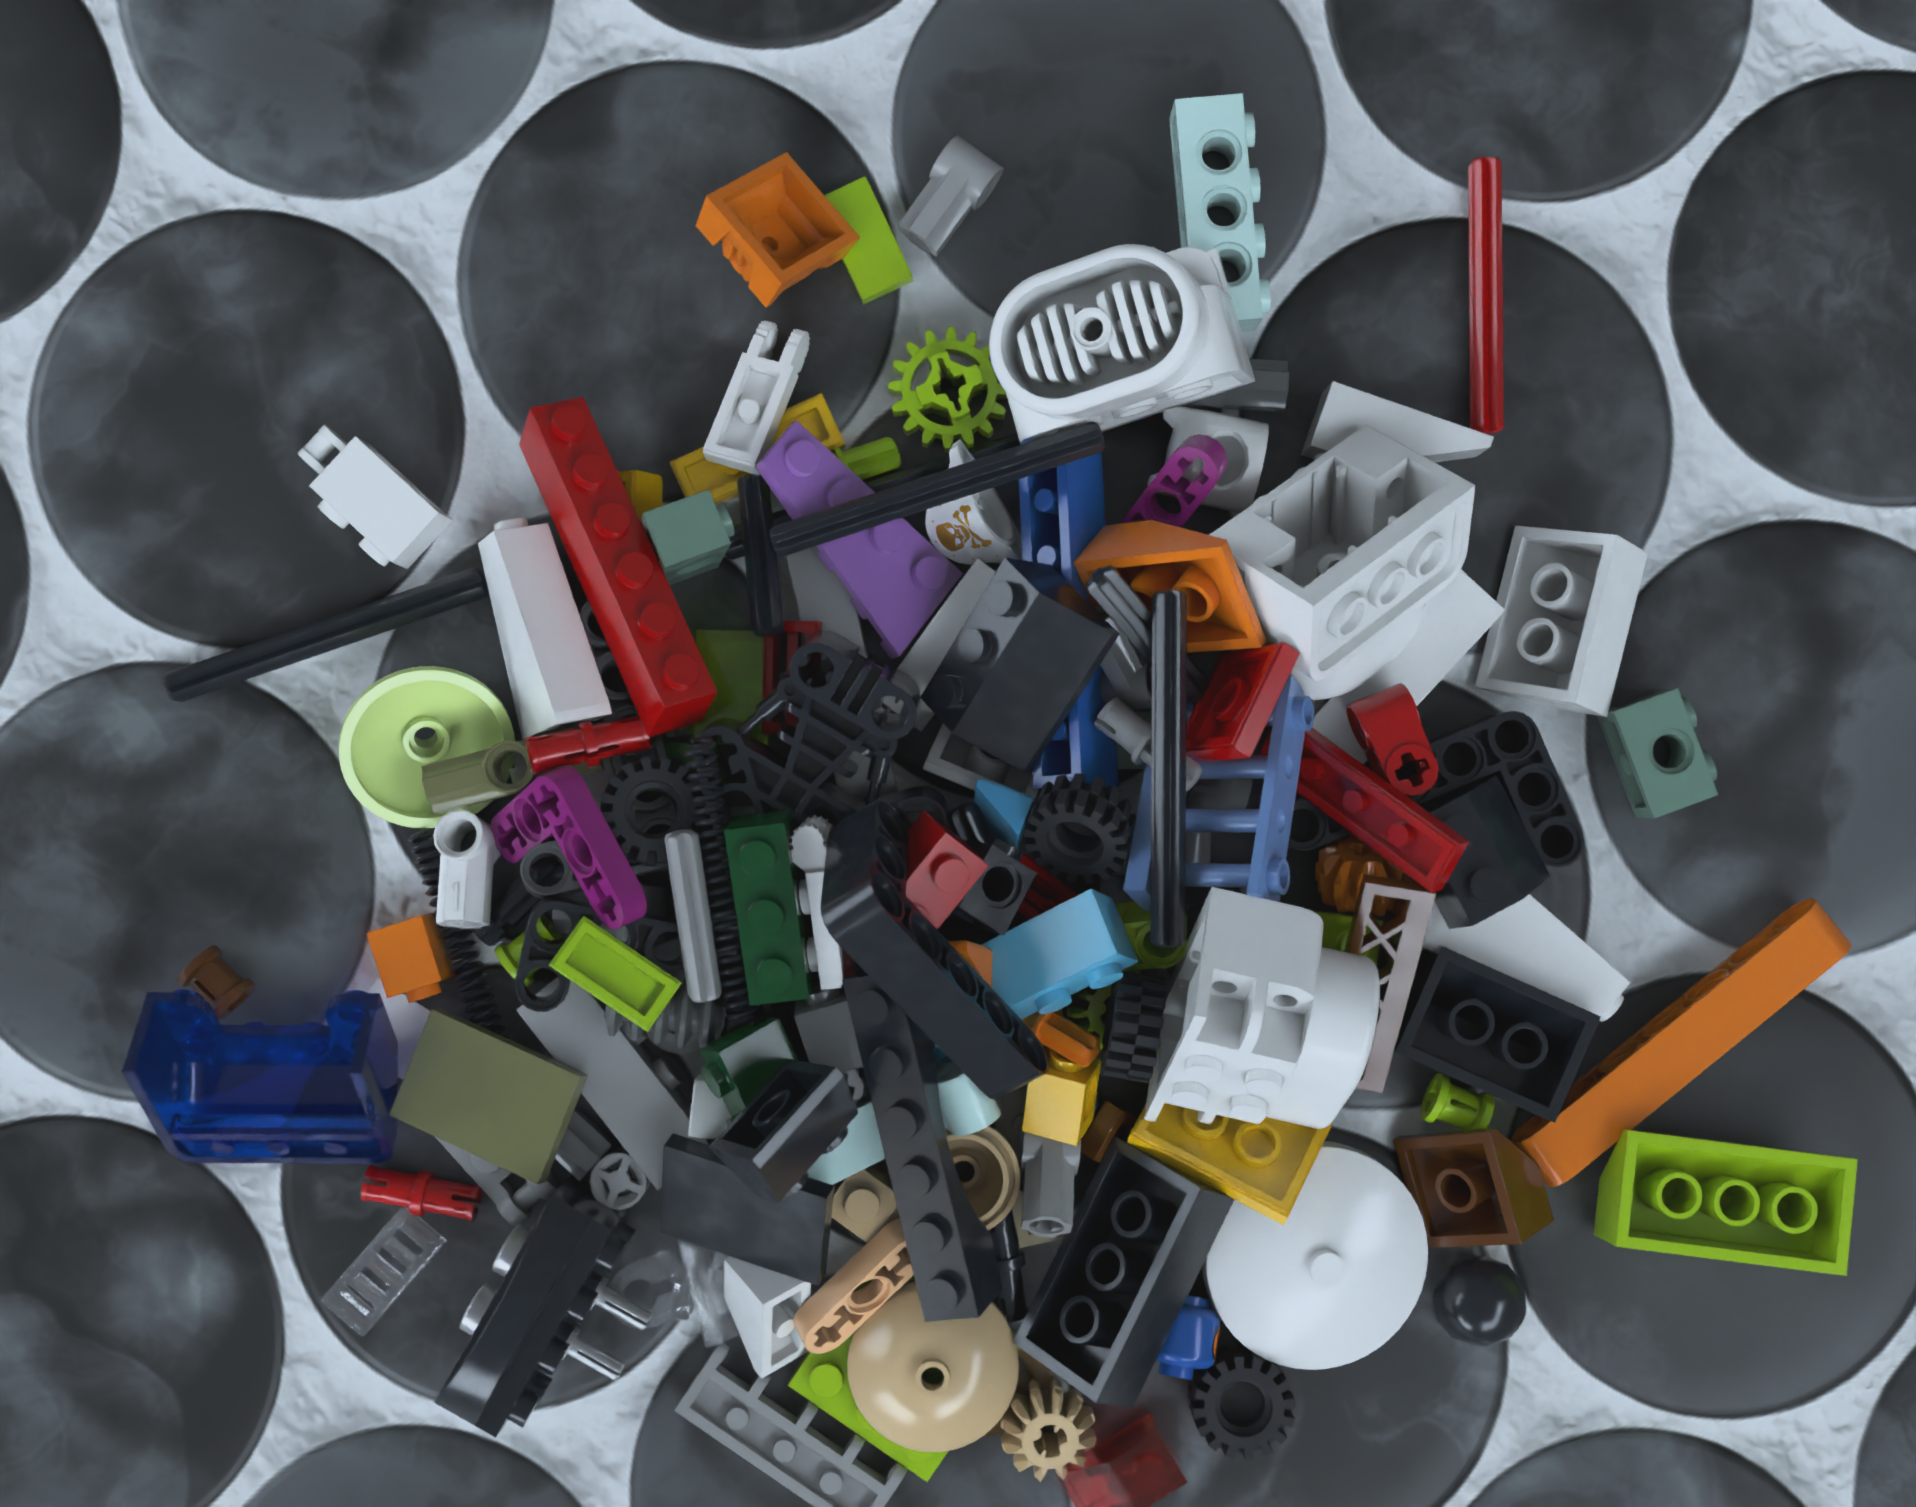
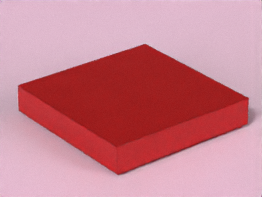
[1186,642,1300,762]

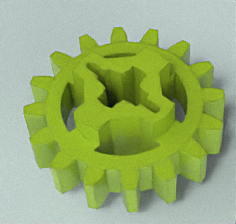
[888,327,1007,453]

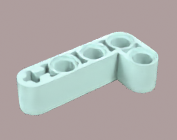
[807,1059,1001,1185]

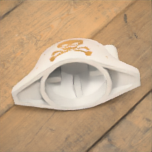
[925,440,1022,565]

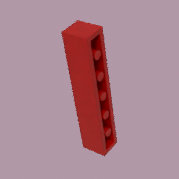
[519,397,718,737]

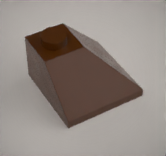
[1393,1128,1554,1248]

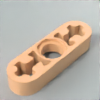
[793,1218,914,1354]

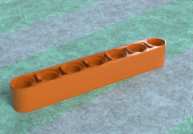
[1511,898,1852,1187]

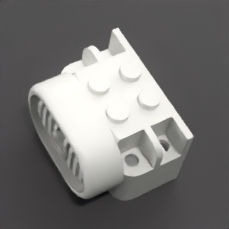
[989,244,1255,445]
[1210,424,1475,700]
[1144,887,1380,1129]

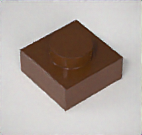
[1081,1100,1139,1163]

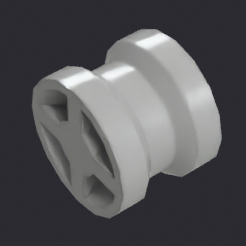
[590,1146,651,1210]

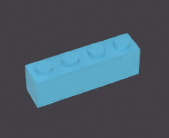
[935,889,1139,1063]

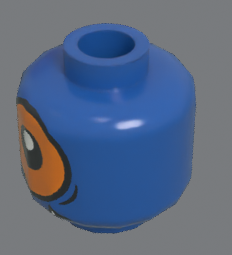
[1156,1295,1221,1380]

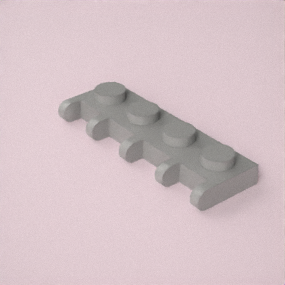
[674,1341,907,1507]

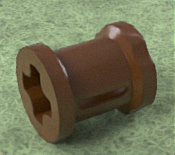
[177,945,256,1020]

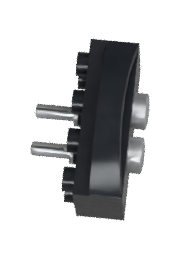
[434,1175,652,1438]

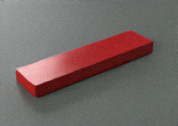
[1258,728,1469,893]

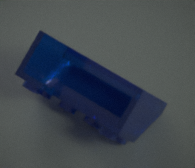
[122,989,398,1164]

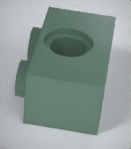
[641,490,734,585]
[1597,688,1718,819]

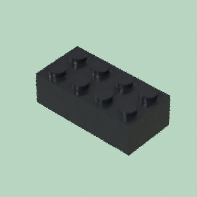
[1013,1136,1234,1408]

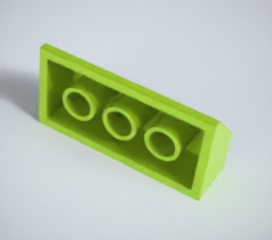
[1594,1129,1858,1276]

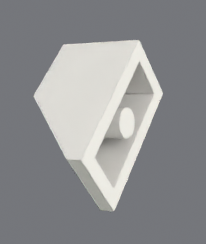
[724,1256,811,1379]

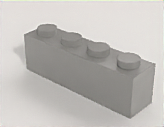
[516,977,715,1190]

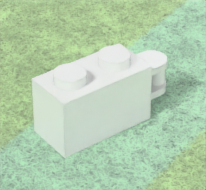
[297,424,453,569]

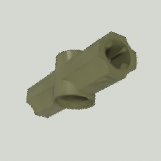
[421,722,605,815]

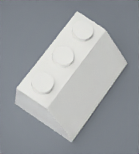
[1475,525,1648,717]

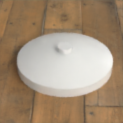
[1202,1141,1428,1370]

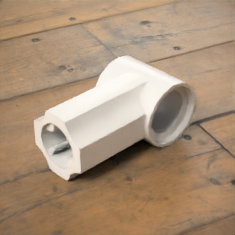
[433,809,500,929]

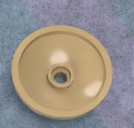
[847,1279,1019,1452]

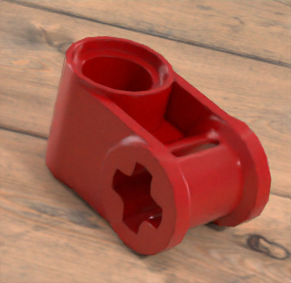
[1346,683,1439,797]

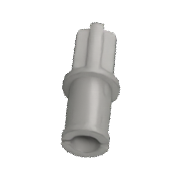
[1094,697,1203,792]

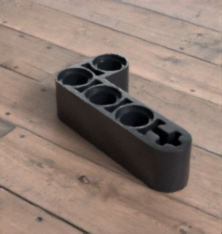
[515,897,745,1012]

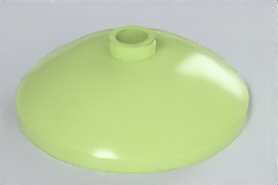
[338,666,515,829]

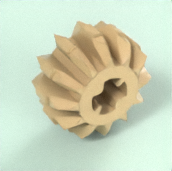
[1000,1377,1096,1482]

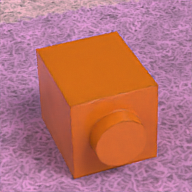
[366,913,455,1003]

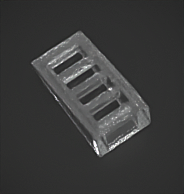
[321,1207,448,1336]

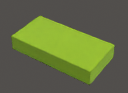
[824,176,913,305]
[549,916,682,1032]

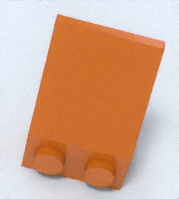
[1073,520,1267,653]

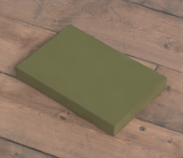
[389,1008,588,1185]

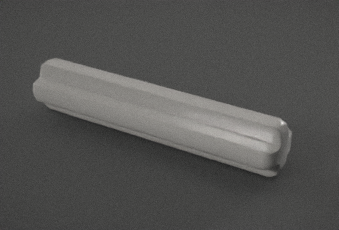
[664,829,722,1002]

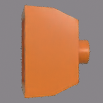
[695,152,860,308]

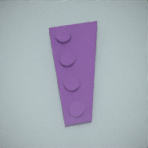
[755,420,963,660]

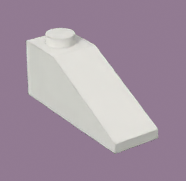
[1301,381,1494,462]

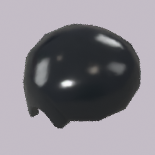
[1433,1256,1526,1346]

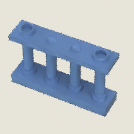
[1123,674,1314,912]

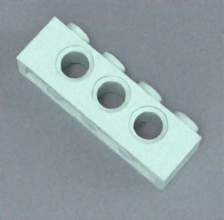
[1169,93,1271,332]

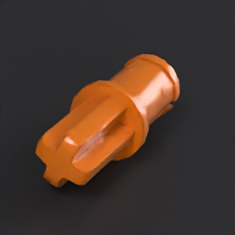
[1022,1009,1101,1067]

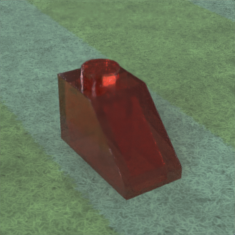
[1056,1412,1188,1507]

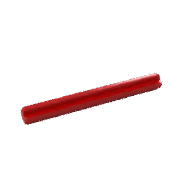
[1468,157,1504,435]

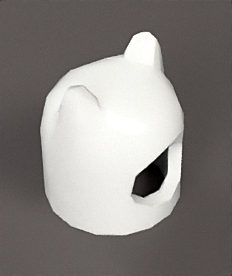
[1147,406,1269,513]

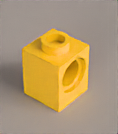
[1022,1046,1101,1146]

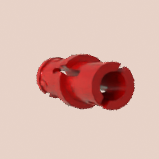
[526,714,650,774]
[361,1165,483,1222]

